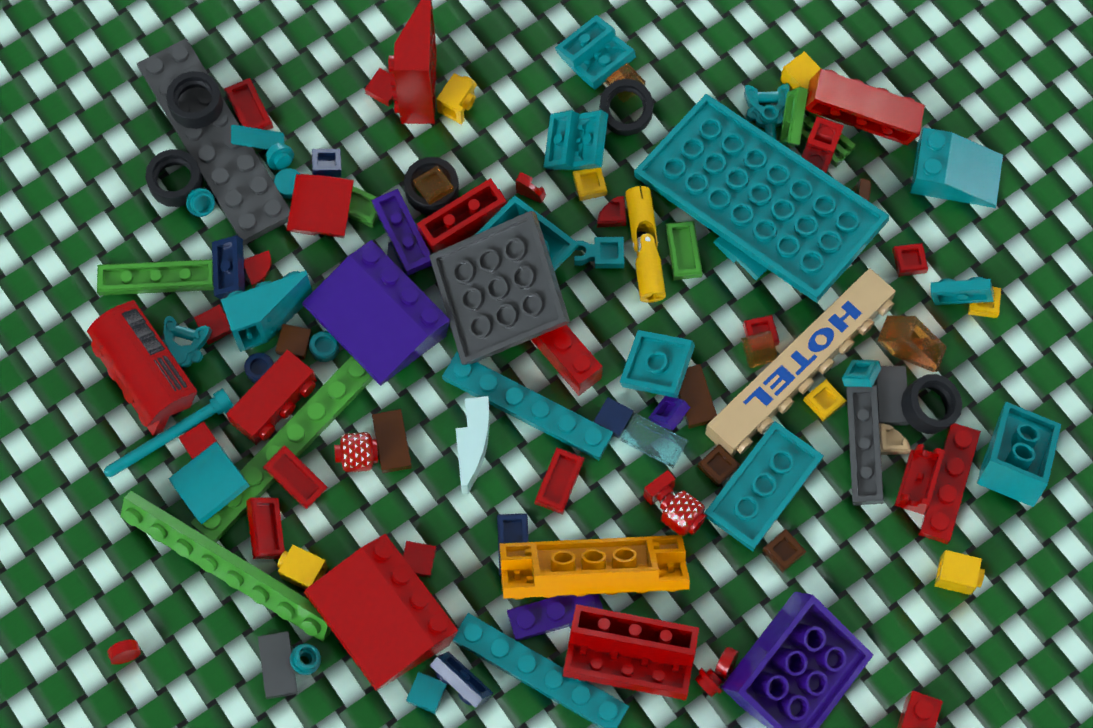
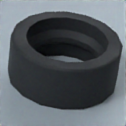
[166,71,223,129]
[599,79,653,136]
[145,149,203,207]
[404,157,459,215]
[901,374,962,434]

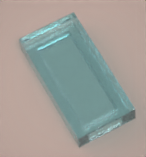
[621,413,688,468]

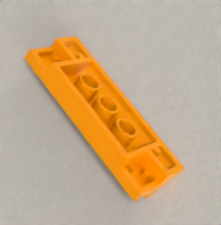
[500,535,690,599]

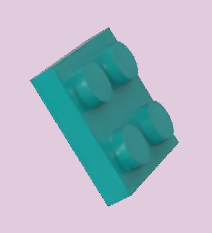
[620,330,695,398]

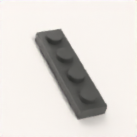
[847,385,884,505]

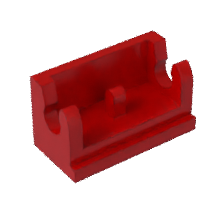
[894,444,945,515]

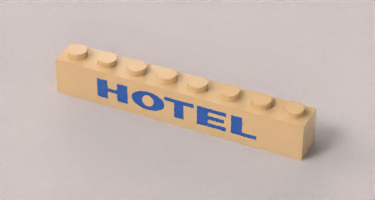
[705,268,896,457]

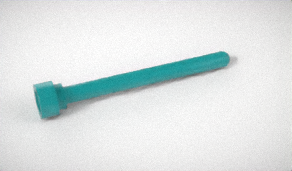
[104,388,234,477]

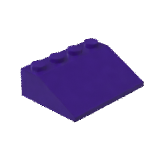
[302,240,450,386]
[721,592,873,728]

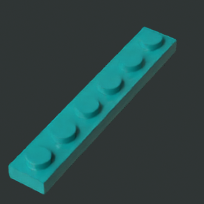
[442,352,613,461]
[452,613,629,728]

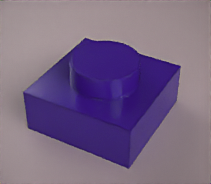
[648,396,691,430]

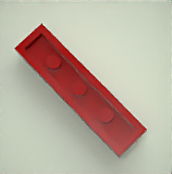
[919,423,981,544]

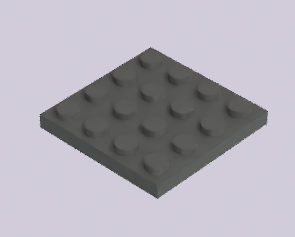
[429,211,571,365]

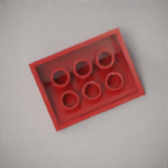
[388,0,437,124]
[304,533,459,691]

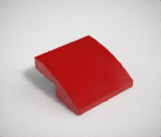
[287,174,354,238]

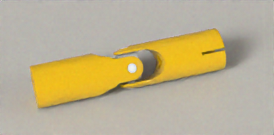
[625,186,666,303]

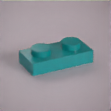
[931,277,994,305]

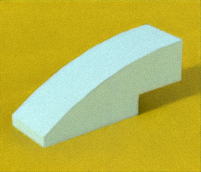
[455,396,490,495]

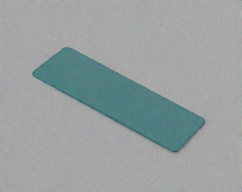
[231,125,284,150]

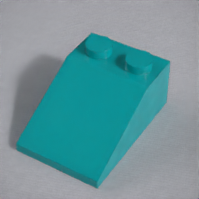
[910,127,1003,208]
[475,195,579,271]
[977,402,1061,507]

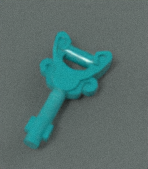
[744,83,790,140]
[162,316,212,367]

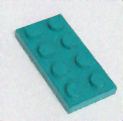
[704,421,824,552]

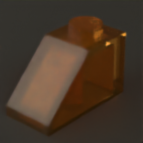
[877,316,947,372]

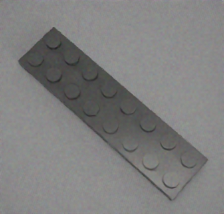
[136,38,290,246]

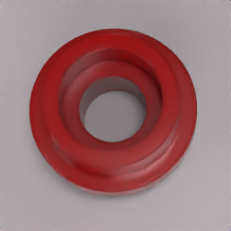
[695,668,723,697]

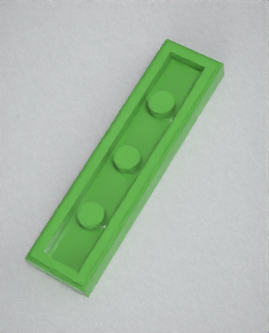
[97,259,214,295]

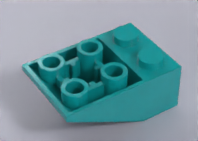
[221,270,312,352]

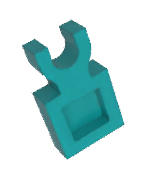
[574,237,624,268]

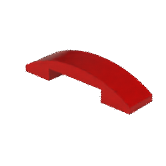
[802,116,844,173]

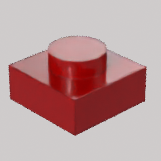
[643,470,676,505]

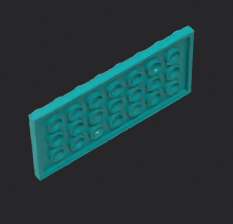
[634,94,889,303]

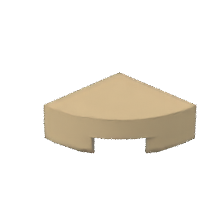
[879,423,911,455]

